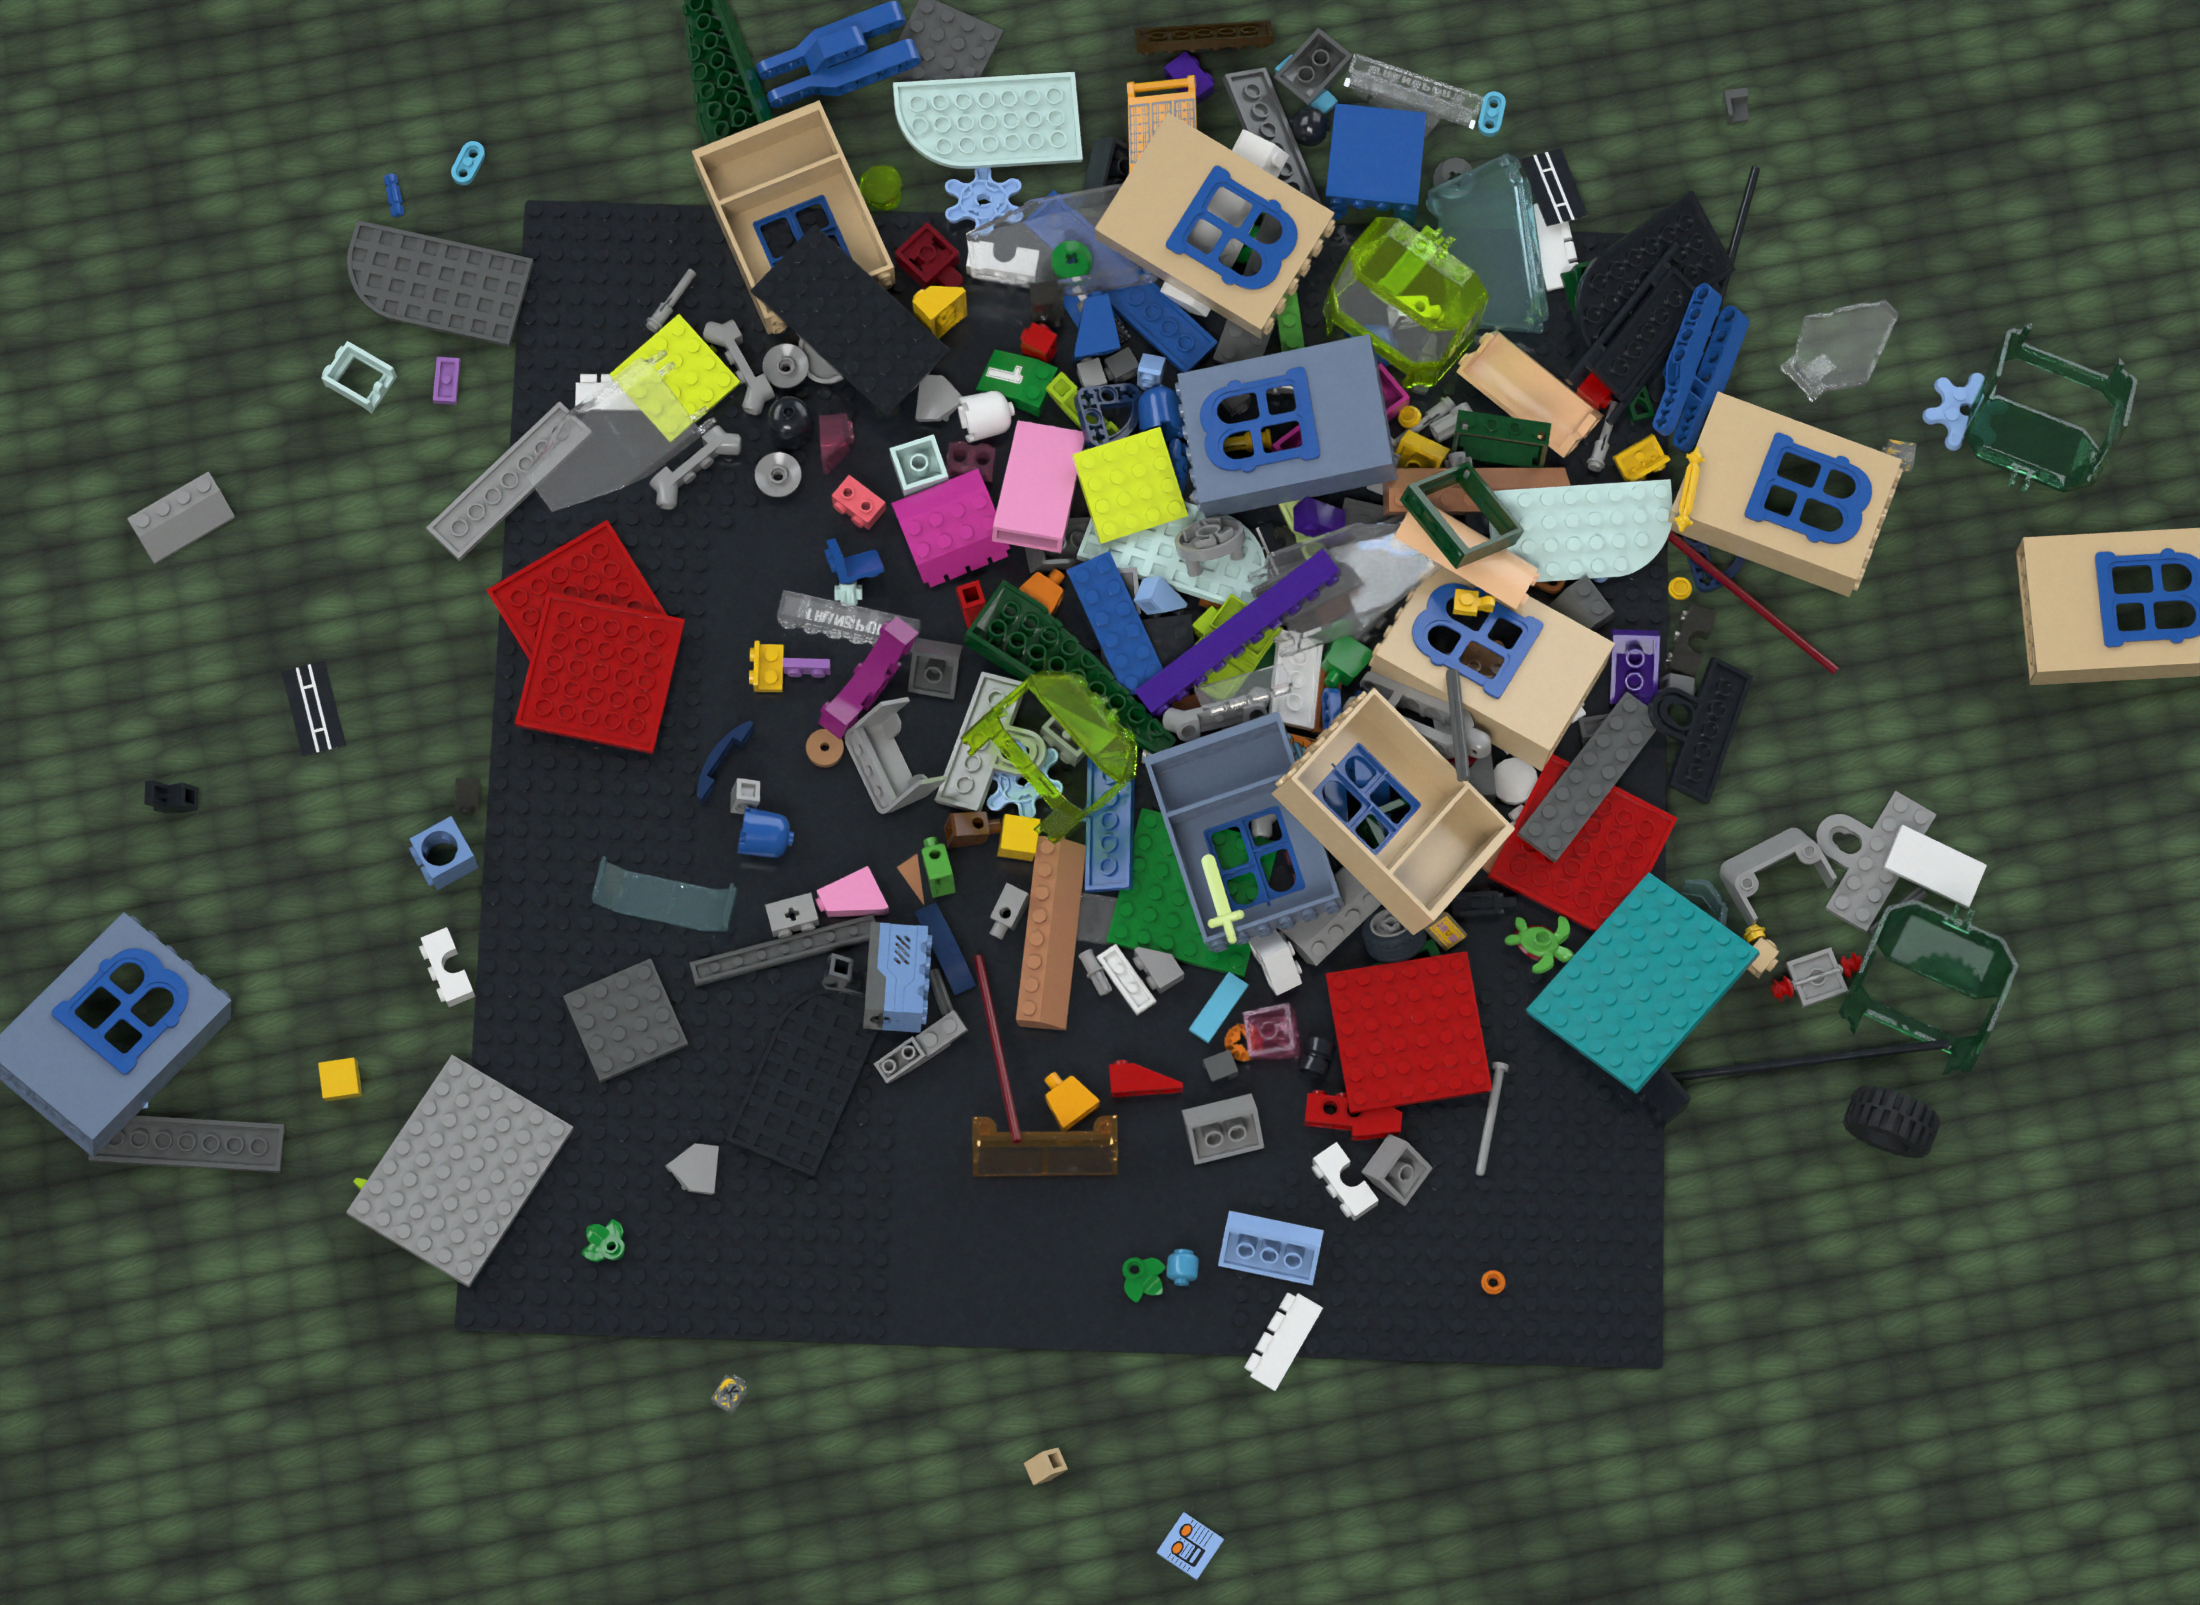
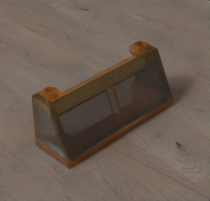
[972,1116,1118,1176]

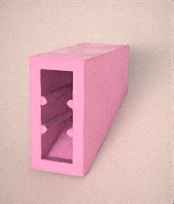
[815,866,889,917]

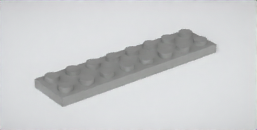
[426,401,593,561]

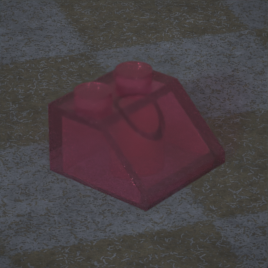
[819,414,854,475]
[1243,1003,1302,1060]

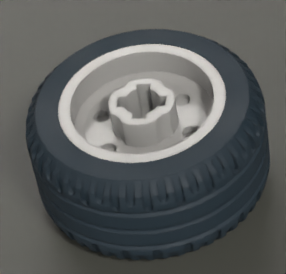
[1362,906,1427,963]

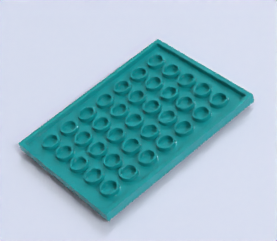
[1526,873,1760,1094]

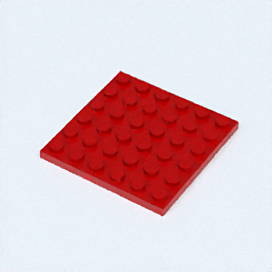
[486,520,667,661]
[515,591,685,754]
[1488,754,1678,932]
[1325,951,1492,1114]

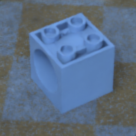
[409,816,479,890]

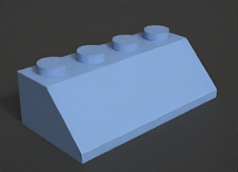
[1218,1211,1324,1286]

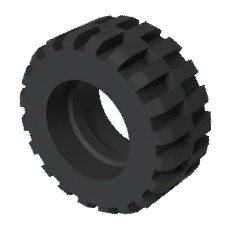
[1843,1085,1941,1159]

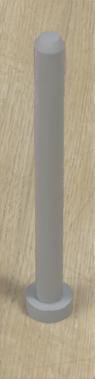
[1476,1062,1509,1176]

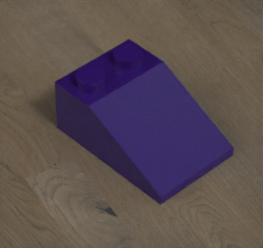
[1610,629,1660,705]

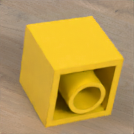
[997,814,1040,861]
[318,1058,362,1101]

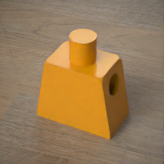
[1044,1072,1100,1133]

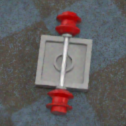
[1770,947,1864,1008]

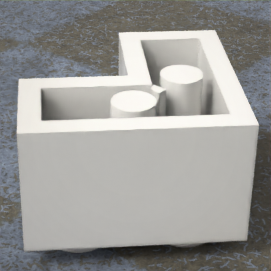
[1249,929,1302,995]

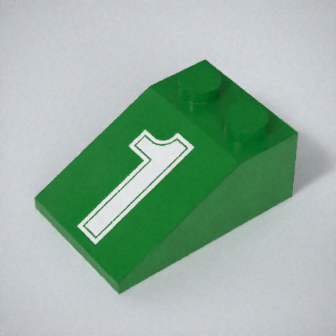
[976,349,1058,417]

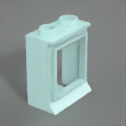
[322,341,397,414]

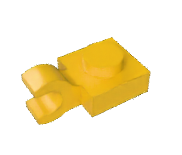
[1453,589,1496,616]

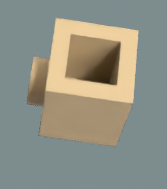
[1747,937,1779,978]
[1024,1448,1068,1485]

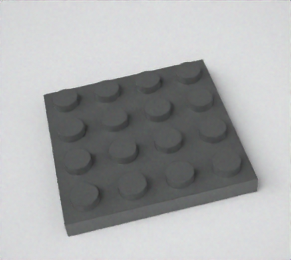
[890,0,1004,82]
[563,959,688,1083]

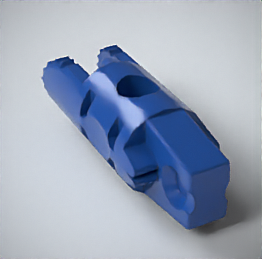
[1168,438,1188,497]

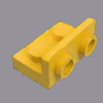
[749,641,784,692]

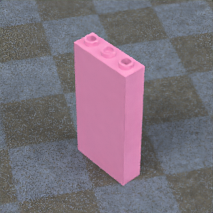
[992,421,1085,553]

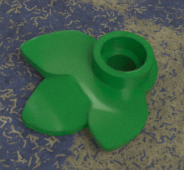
[581,1219,625,1262]
[1122,1257,1165,1303]

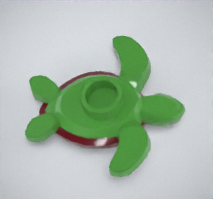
[1505,916,1574,974]

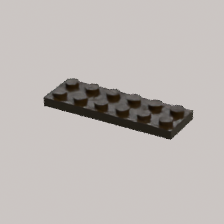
[1135,20,1274,55]

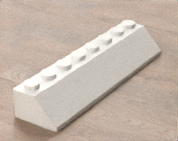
[1160,130,1289,317]

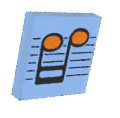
[1156,1512,1224,1581]

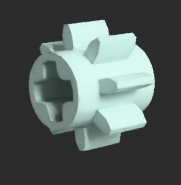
[834,581,863,607]

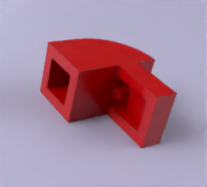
[955,580,986,629]

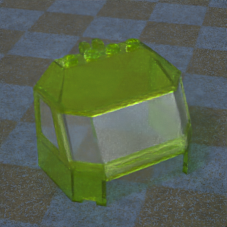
[1323,217,1490,388]

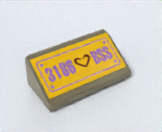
[1424,911,1467,951]

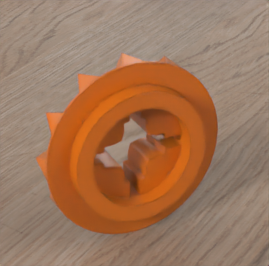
[1225,1023,1263,1061]

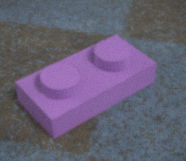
[433,357,461,405]
[783,658,831,678]

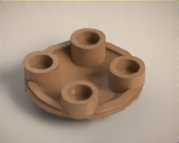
[1462,639,1505,679]

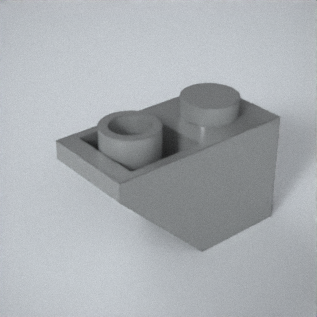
[1133,947,1184,994]

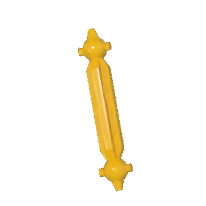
[1673,447,1705,533]

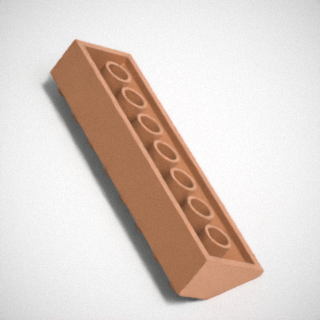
[1382,468,1571,516]
[1016,836,1086,1030]

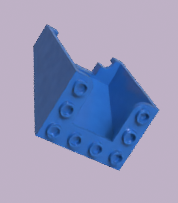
[1325,103,1426,227]

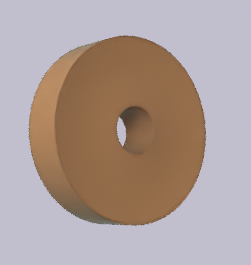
[806,729,844,768]

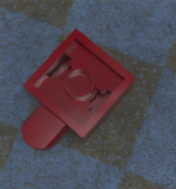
[894,222,963,290]

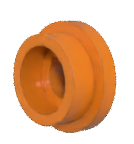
[1481,1270,1505,1295]

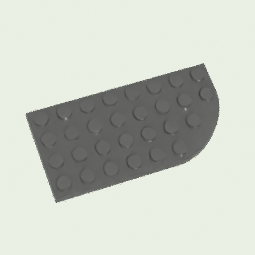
[347,220,534,347]

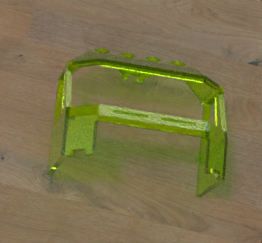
[961,671,1137,844]

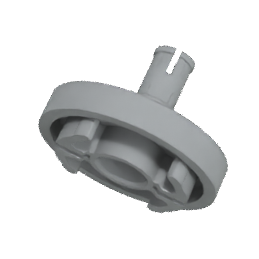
[1174,516,1246,577]

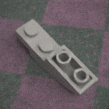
[874,1010,968,1084]

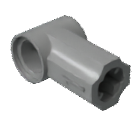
[1429,402,1473,443]

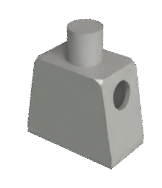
[989,883,1030,940]

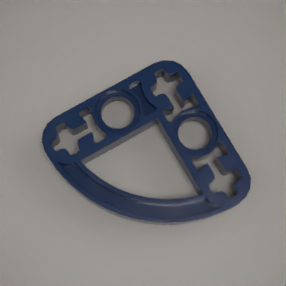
[1074,383,1141,449]
[1682,536,1746,593]

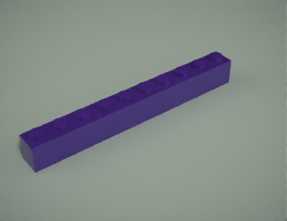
[1135,548,1342,717]

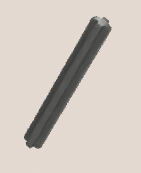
[1446,669,1470,782]

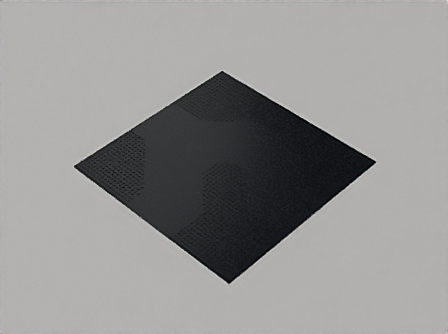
[455,200,1669,1369]

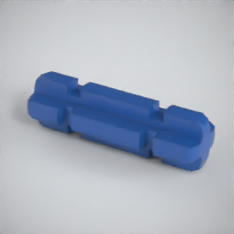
[384,173,404,218]

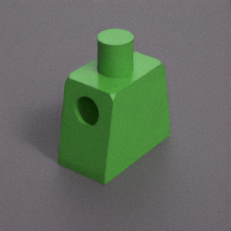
[921,837,956,898]

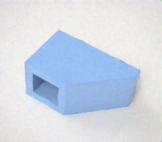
[1137,353,1166,391]
[1133,576,1187,615]

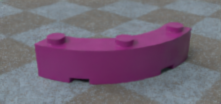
[818,616,919,739]

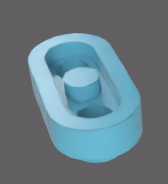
[1478,91,1506,137]
[451,141,485,185]

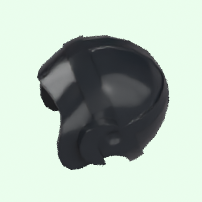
[1289,106,1330,147]

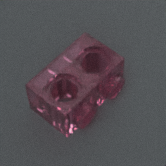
[946,441,996,482]

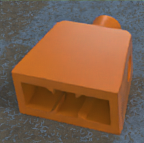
[1018,568,1065,617]

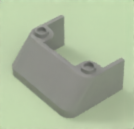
[845,697,947,814]
[1719,828,1837,927]

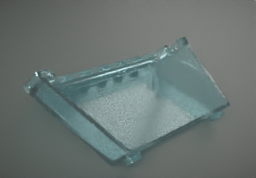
[1426,153,1549,333]

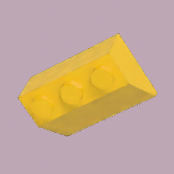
[912,286,967,339]

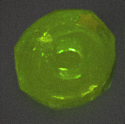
[859,165,902,211]

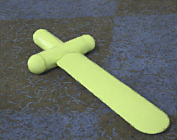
[1201,854,1245,944]

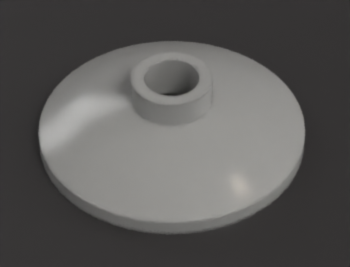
[763,344,809,388]
[755,452,801,497]

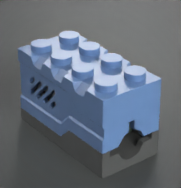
[863,922,932,1033]

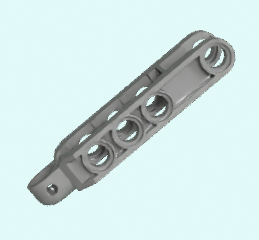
[1343,672,1491,759]

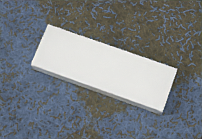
[1096,944,1156,1016]

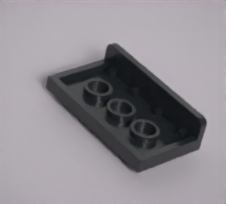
[1100,610,1194,675]

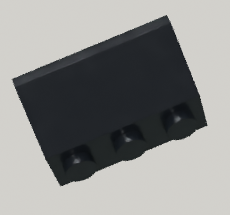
[1080,136,1130,213]
[1634,1065,1691,1127]

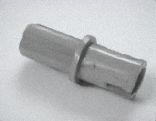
[1079,949,1112,996]

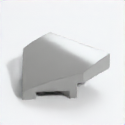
[915,375,963,422]
[665,1144,719,1195]

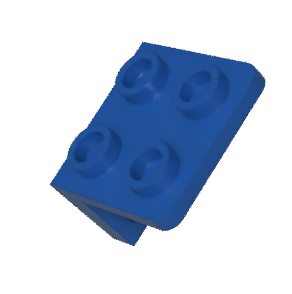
[824,538,884,584]

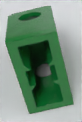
[1320,629,1373,688]

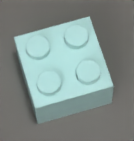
[889,434,949,498]

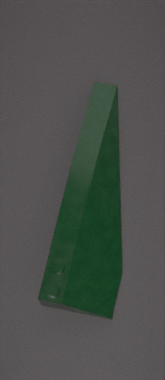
[682,0,774,146]
[963,580,1177,754]

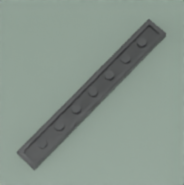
[689,914,876,986]

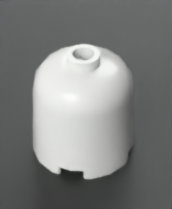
[957,391,1015,443]

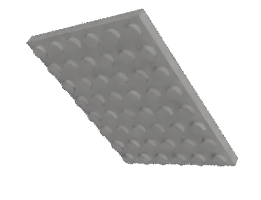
[346,1055,574,1288]

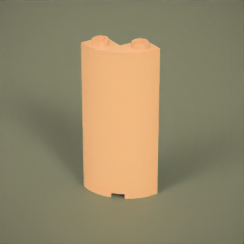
[1456,330,1604,458]
[1393,507,1540,609]

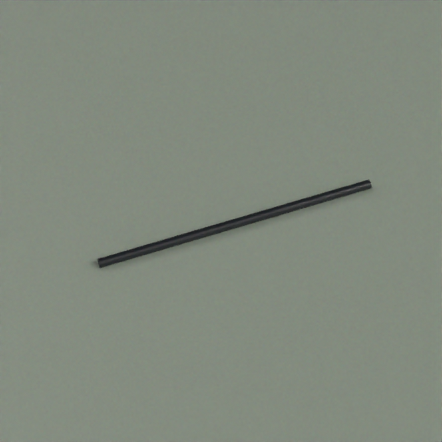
[1684,166,1760,407]
[1670,1039,1949,1081]

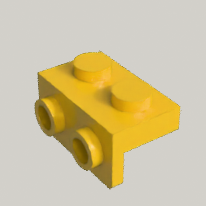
[1612,434,1670,482]

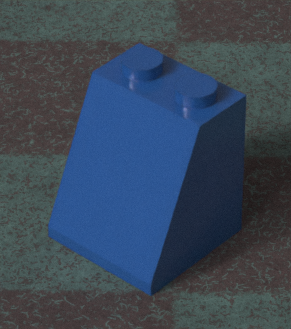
[1072,291,1121,362]

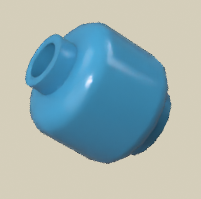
[1167,1249,1199,1286]

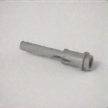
[646,269,696,333]
[1393,396,1456,450]
[1587,401,1619,472]

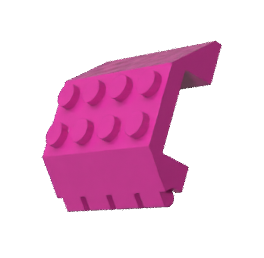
[891,469,1010,588]

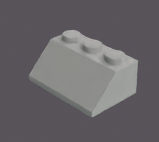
[1182,1094,1264,1165]

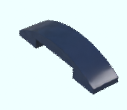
[697,721,755,805]
[914,902,976,996]

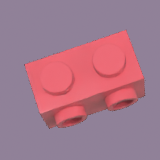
[832,475,886,530]

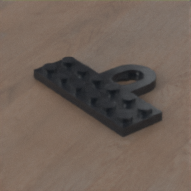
[1648,657,1753,805]

